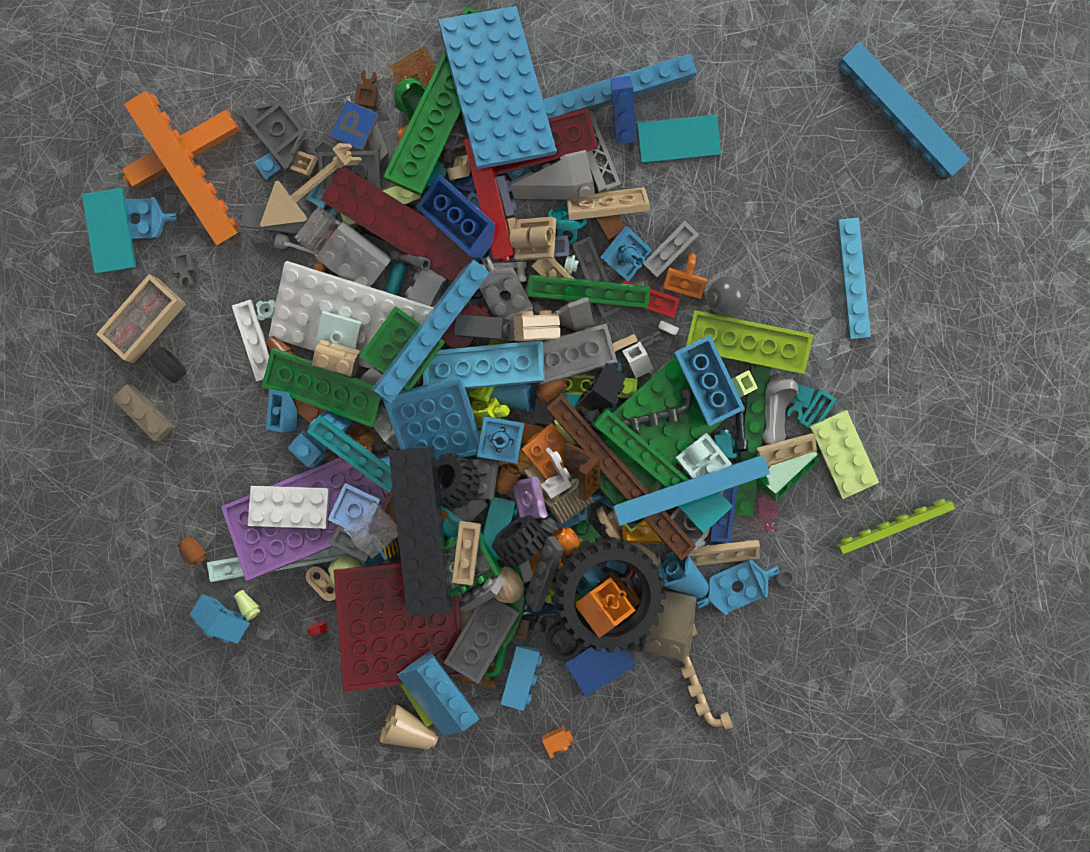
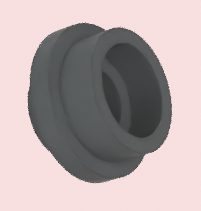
[539,516,559,533]

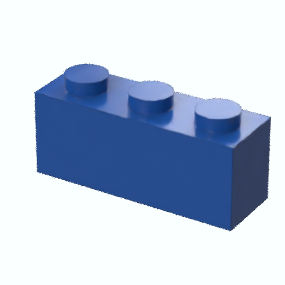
[610,76,637,144]

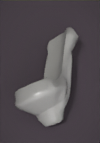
[762,374,799,444]

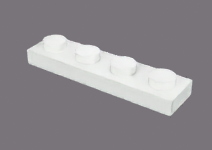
[232,300,270,382]

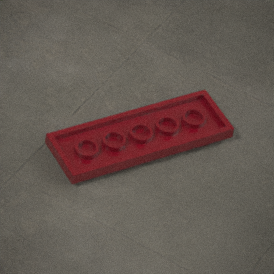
[493,108,598,176]

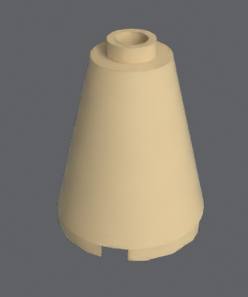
[380,704,438,750]

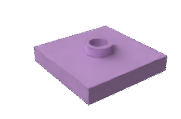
[513,477,548,519]

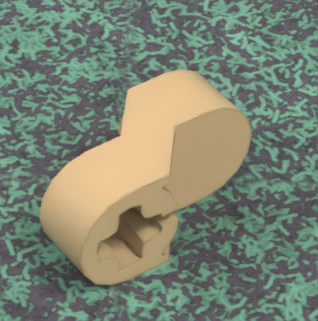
[447,155,471,180]

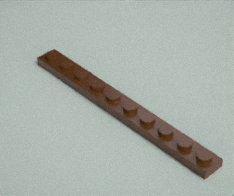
[545,394,696,560]

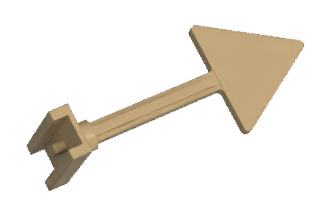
[260,143,362,227]

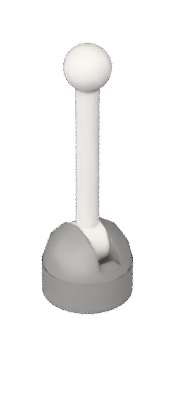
[274,232,321,256]

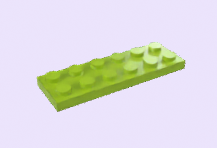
[686,310,814,375]

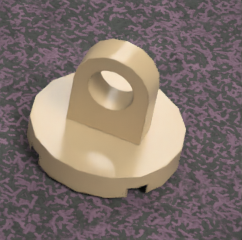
[596,506,623,541]

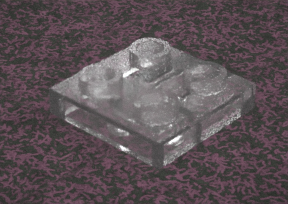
[344,500,398,559]

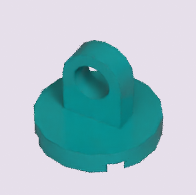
[547,206,587,244]

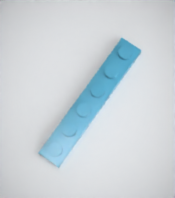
[837,218,871,339]

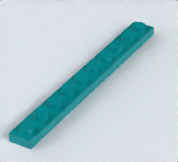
[307,415,479,544]

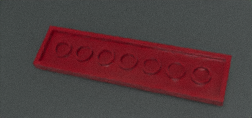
[320,166,476,282]

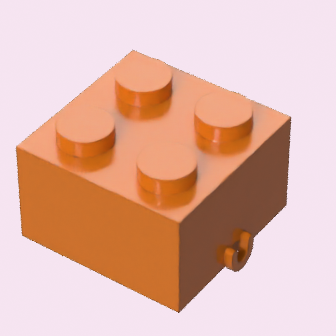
[575,577,636,638]

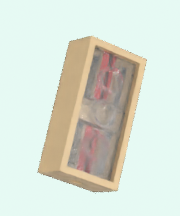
[96,274,186,363]

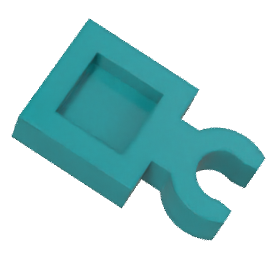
[786,383,815,420]

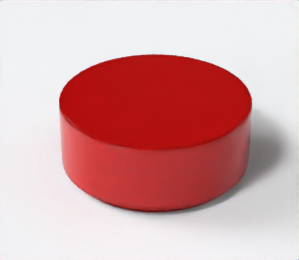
[307,621,328,636]

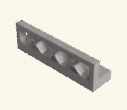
[587,110,621,193]

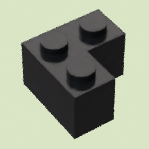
[574,362,626,415]

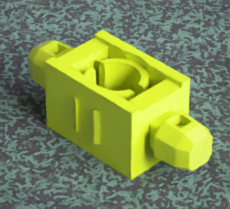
[471,398,510,428]

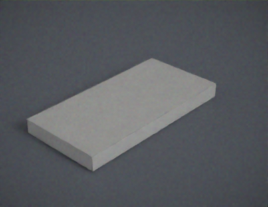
[539,323,617,385]

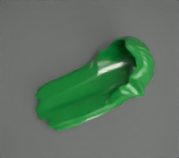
[394,77,426,121]

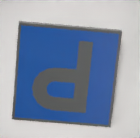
[329,100,380,151]

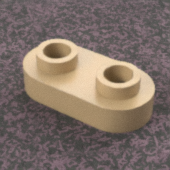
[306,566,336,601]

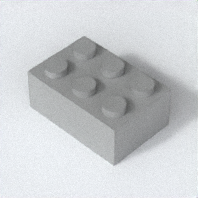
[315,221,392,287]

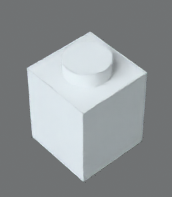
[623,342,654,378]

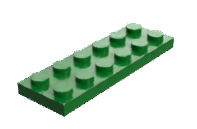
[262,348,382,427]

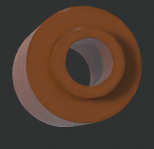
[495,463,521,494]
[177,536,206,566]

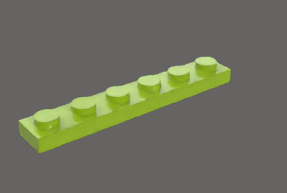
[836,499,955,554]

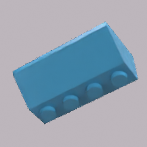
[674,335,745,427]
[397,651,479,736]

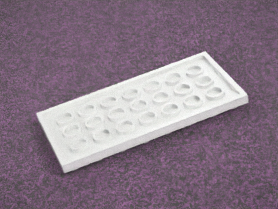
[269,261,433,384]

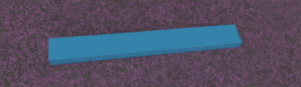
[612,455,770,526]

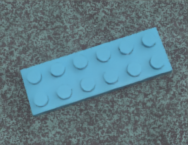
[423,340,545,389]

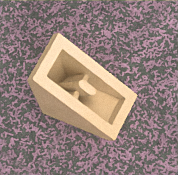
[290,151,319,179]

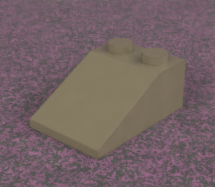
[645,589,697,661]

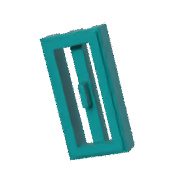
[797,389,837,430]

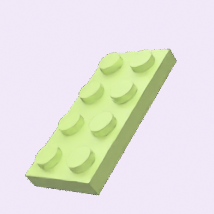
[810,410,879,499]

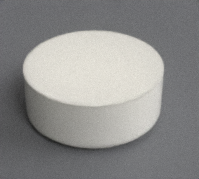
[658,320,679,335]

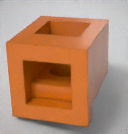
[542,726,574,759]

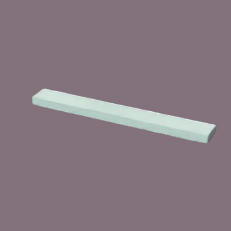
[207,536,364,582]

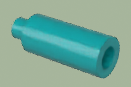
[384,261,407,296]

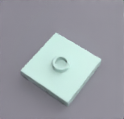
[314,311,362,350]

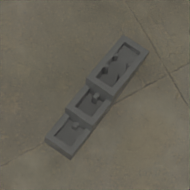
[241,206,327,239]

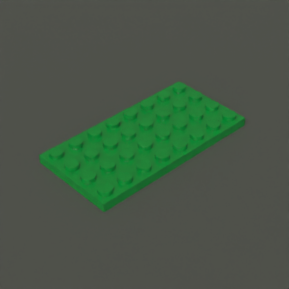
[576,357,725,505]

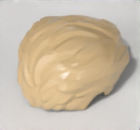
[488,567,524,603]

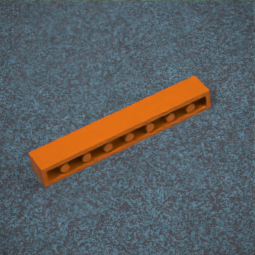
[124,91,240,245]

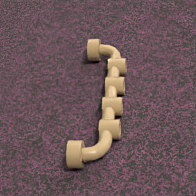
[681,624,733,730]

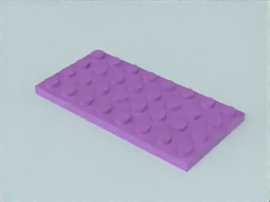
[221,447,387,581]

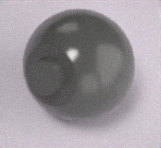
[707,277,750,317]

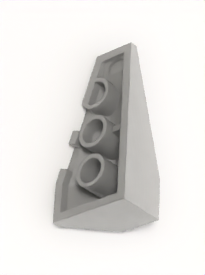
[510,150,595,200]

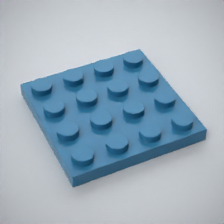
[383,377,481,459]

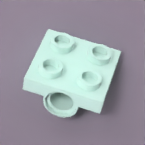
[674,433,732,479]

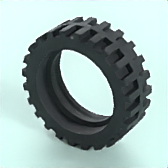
[551,537,666,653]

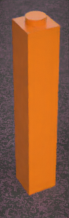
[122,110,241,189]

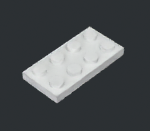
[248,486,331,529]

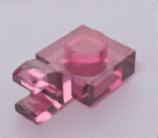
[757,497,779,532]

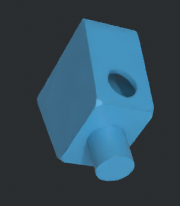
[288,430,330,468]

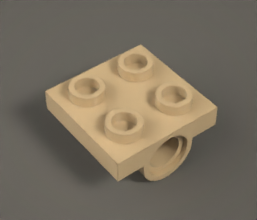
[510,217,556,261]

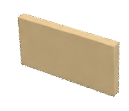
[566,187,650,220]

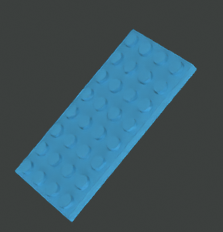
[438,6,557,169]

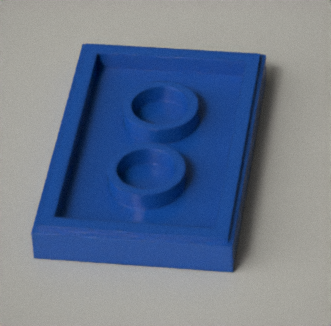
[565,646,636,697]

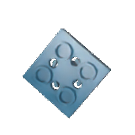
[600,226,653,282]
[477,416,524,463]

